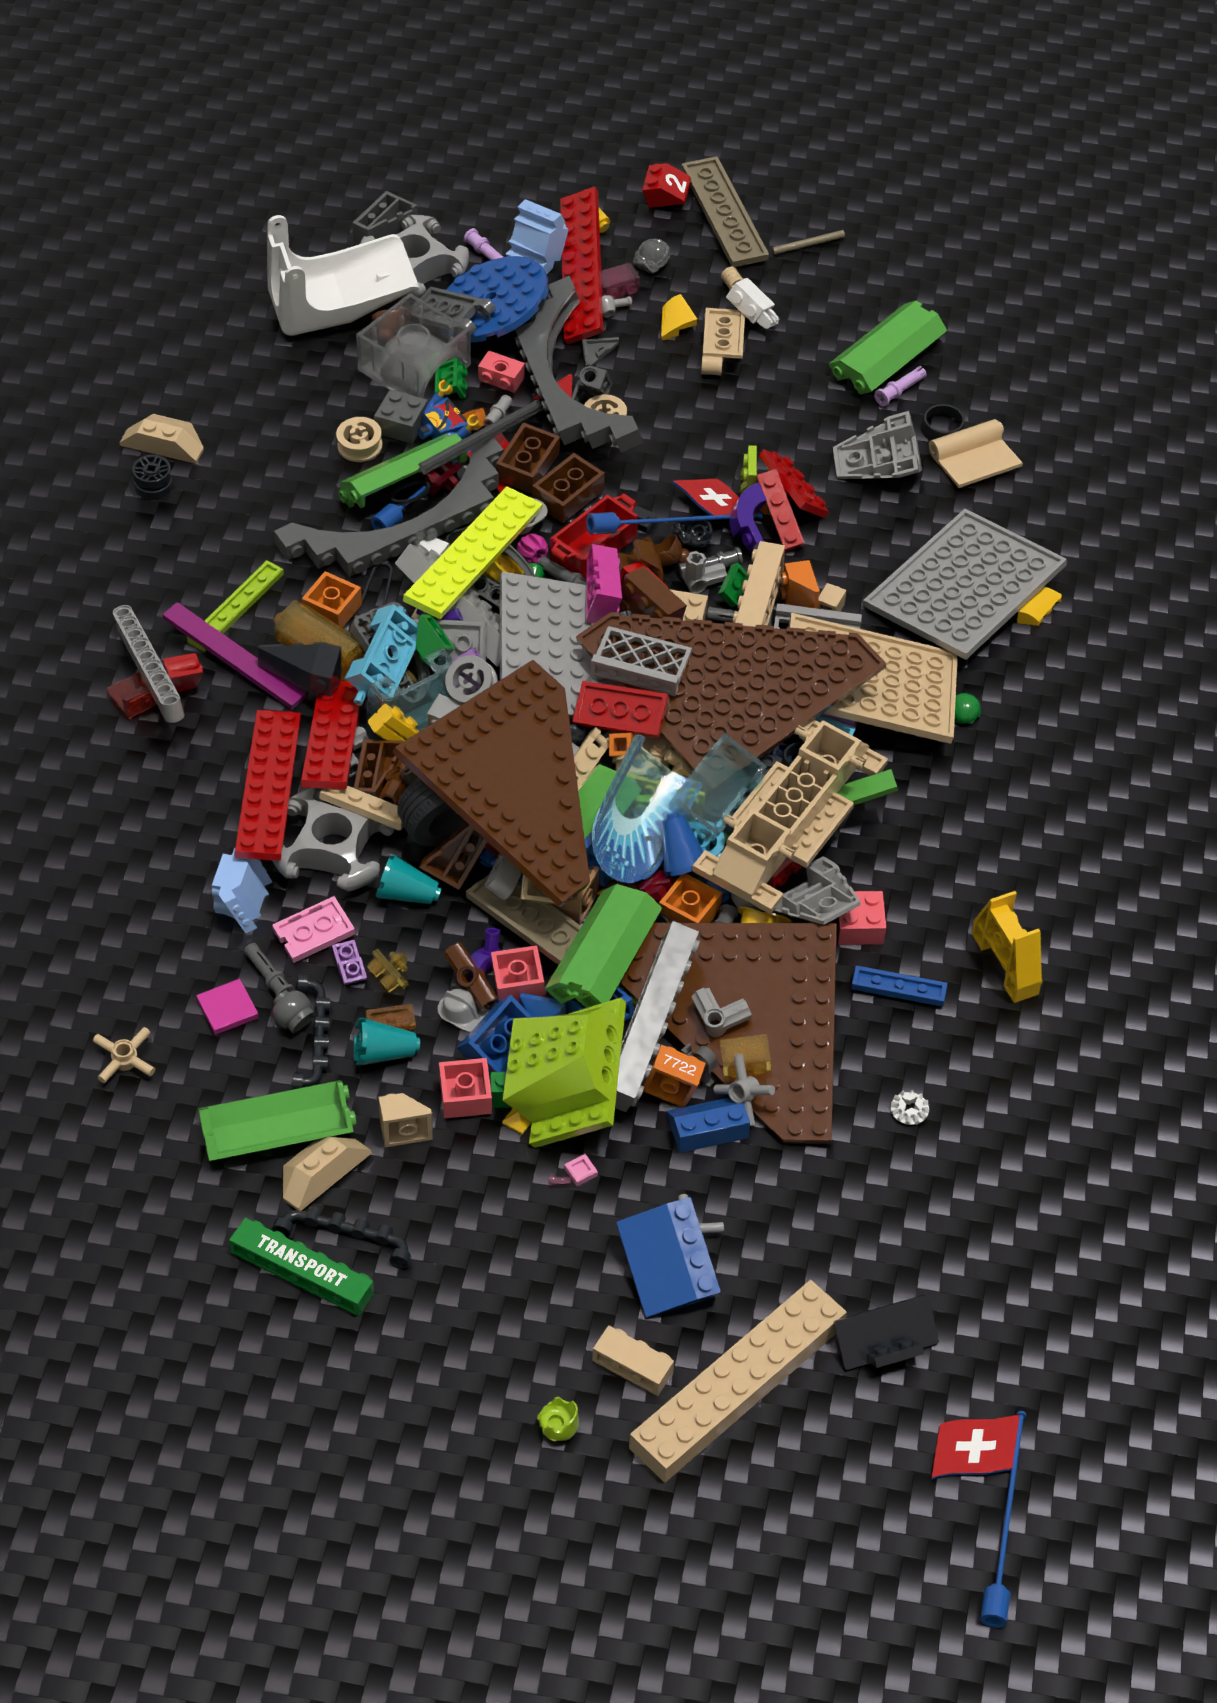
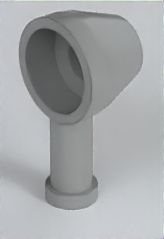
[602,295,632,318]

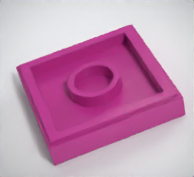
[196,979,259,1035]

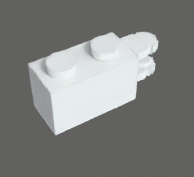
[726,278,779,329]

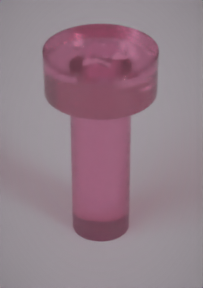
[549,1175,571,1186]

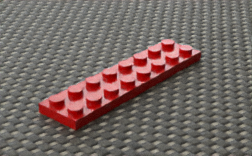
[301,681,361,789]

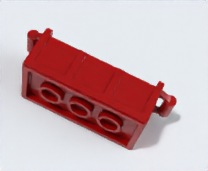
[550,494,638,578]

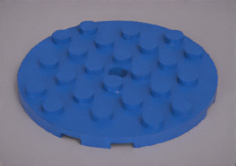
[440,256,549,342]

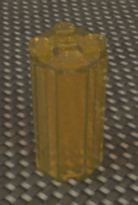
[274,600,366,681]

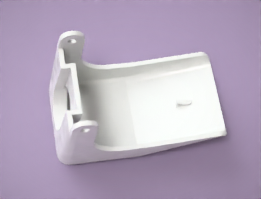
[267,215,419,336]

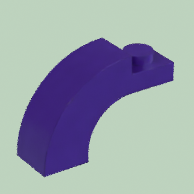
[730,483,767,553]

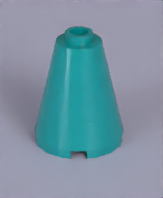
[376,854,441,904]
[353,1018,420,1066]

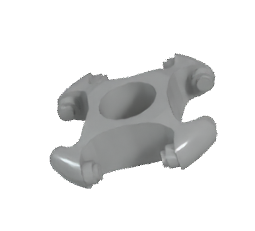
[360,215,469,299]
[272,788,395,892]

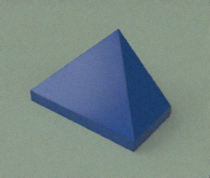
[520,993,567,1017]

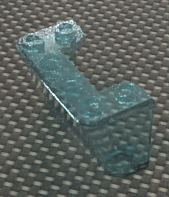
[367,648,455,731]
[668,733,767,843]

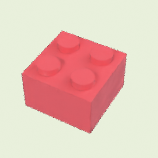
[836,891,886,945]
[491,946,545,1003]
[439,1058,492,1118]

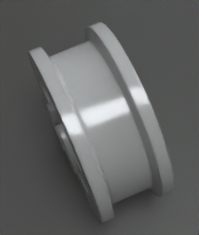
[445,655,498,703]

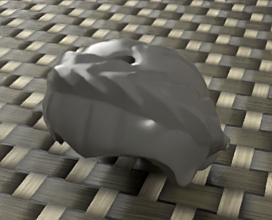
[633,239,670,274]

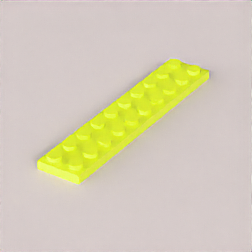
[403,487,543,619]

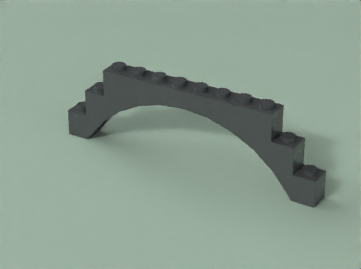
[514,276,644,452]
[274,437,504,577]

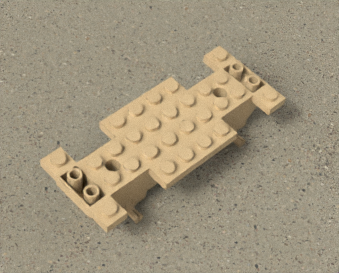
[692,720,888,914]

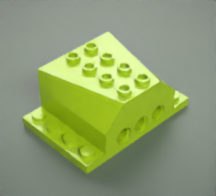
[503,997,626,1148]

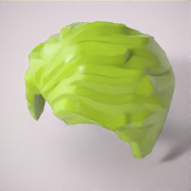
[537,1397,579,1441]

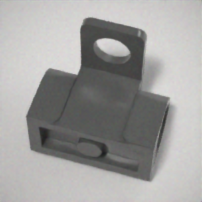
[572,366,613,402]

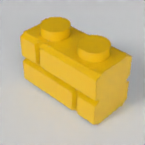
[368,704,419,741]

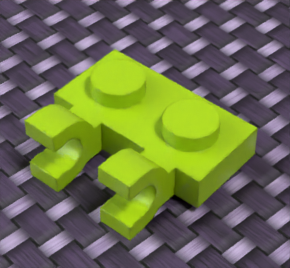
[740,445,757,495]

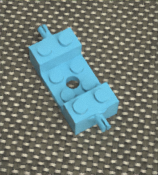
[345,604,418,706]

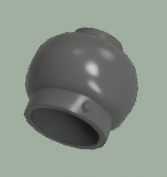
[272,990,315,1033]

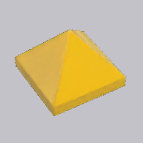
[502,1109,531,1135]

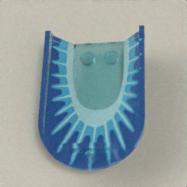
[592,735,702,883]

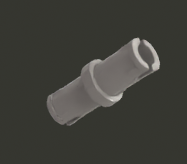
[483,395,512,427]

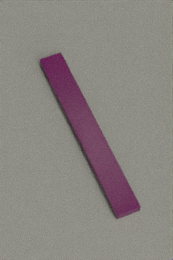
[163,602,306,710]

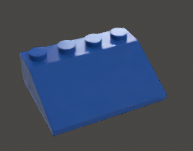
[616,1197,721,1318]

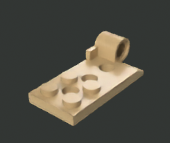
[701,308,745,376]

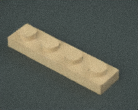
[319,786,404,831]

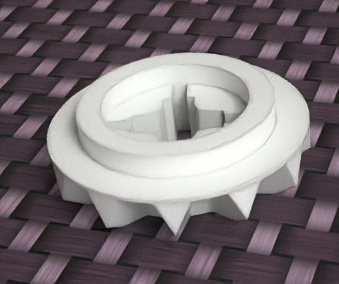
[891,1090,929,1125]

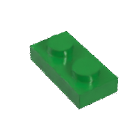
[718,562,749,608]

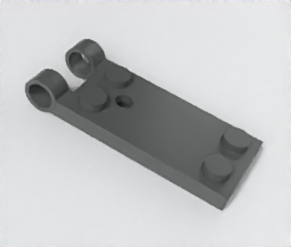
[408,287,496,337]

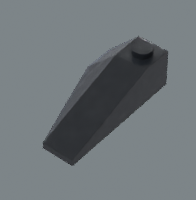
[258,642,342,697]

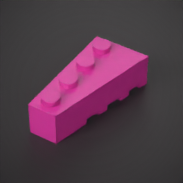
[586,544,622,623]

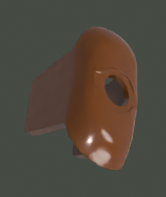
[618,537,664,582]

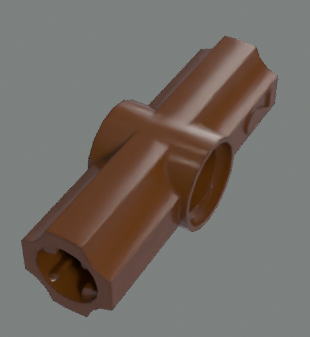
[380,760,407,805]
[443,942,499,1011]

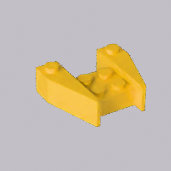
[971,891,1042,1003]

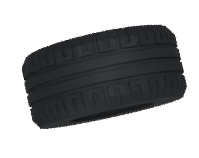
[397,778,466,846]

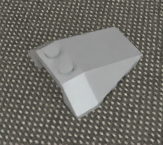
[833,411,922,479]
[769,856,861,925]

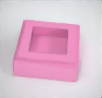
[564,1154,598,1186]

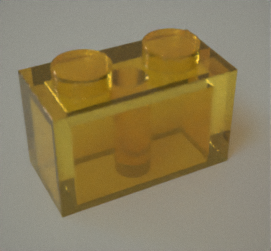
[720,1034,771,1077]

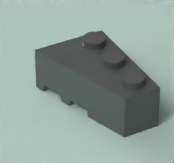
[353,191,418,243]

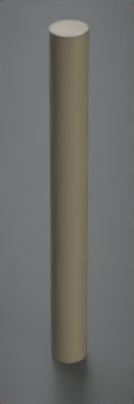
[771,230,845,255]

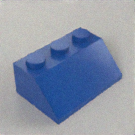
[457,995,532,1073]
[666,1097,750,1153]

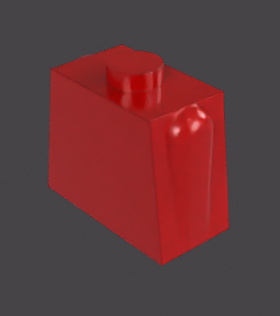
[162,653,203,692]

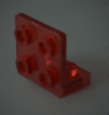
[107,672,157,719]

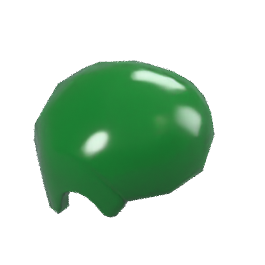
[954,693,981,724]

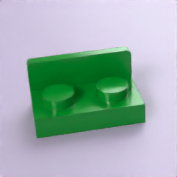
[435,357,468,399]

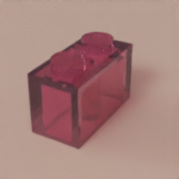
[601,263,640,299]

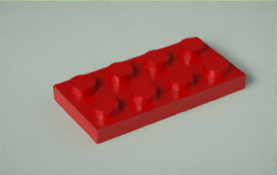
[759,449,829,518]
[572,681,669,738]

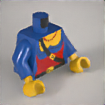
[417,380,481,440]

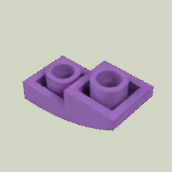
[332,940,367,985]

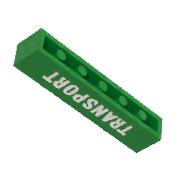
[229,1218,374,1316]

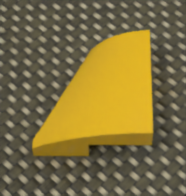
[661,294,697,341]
[1017,587,1062,626]

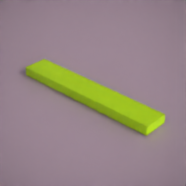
[187,560,284,652]

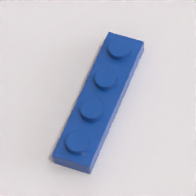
[851,966,947,1007]

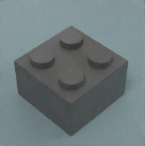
[374,389,428,444]

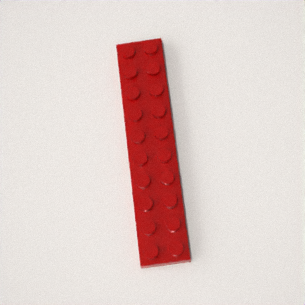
[560,186,603,344]
[235,710,301,861]

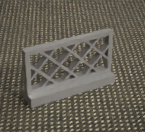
[774,603,862,629]
[591,626,692,697]

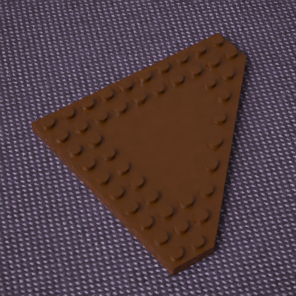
[576,612,887,793]
[392,660,590,907]
[619,923,837,1144]

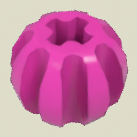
[517,534,548,564]

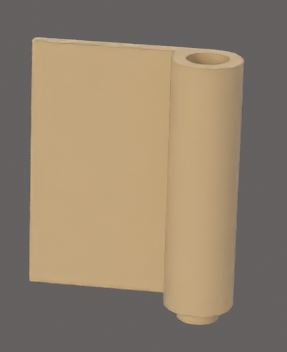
[929,419,1023,488]

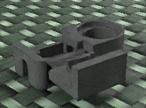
[681,1043,717,1088]

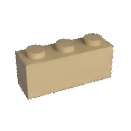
[592,1325,674,1396]

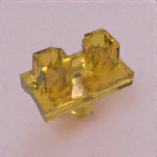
[367,949,409,992]

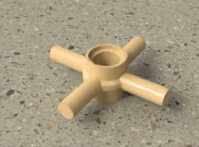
[93,1027,155,1083]

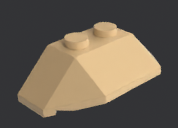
[120,414,204,464]
[283,1137,372,1211]

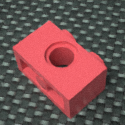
[478,351,525,393]

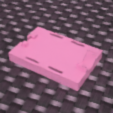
[272,896,356,963]

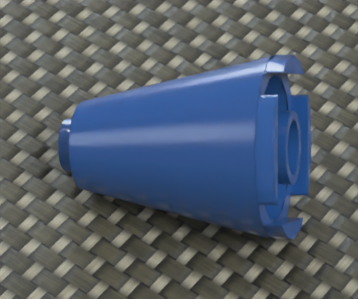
[662,811,704,877]

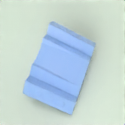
[506,199,569,274]
[212,848,272,933]

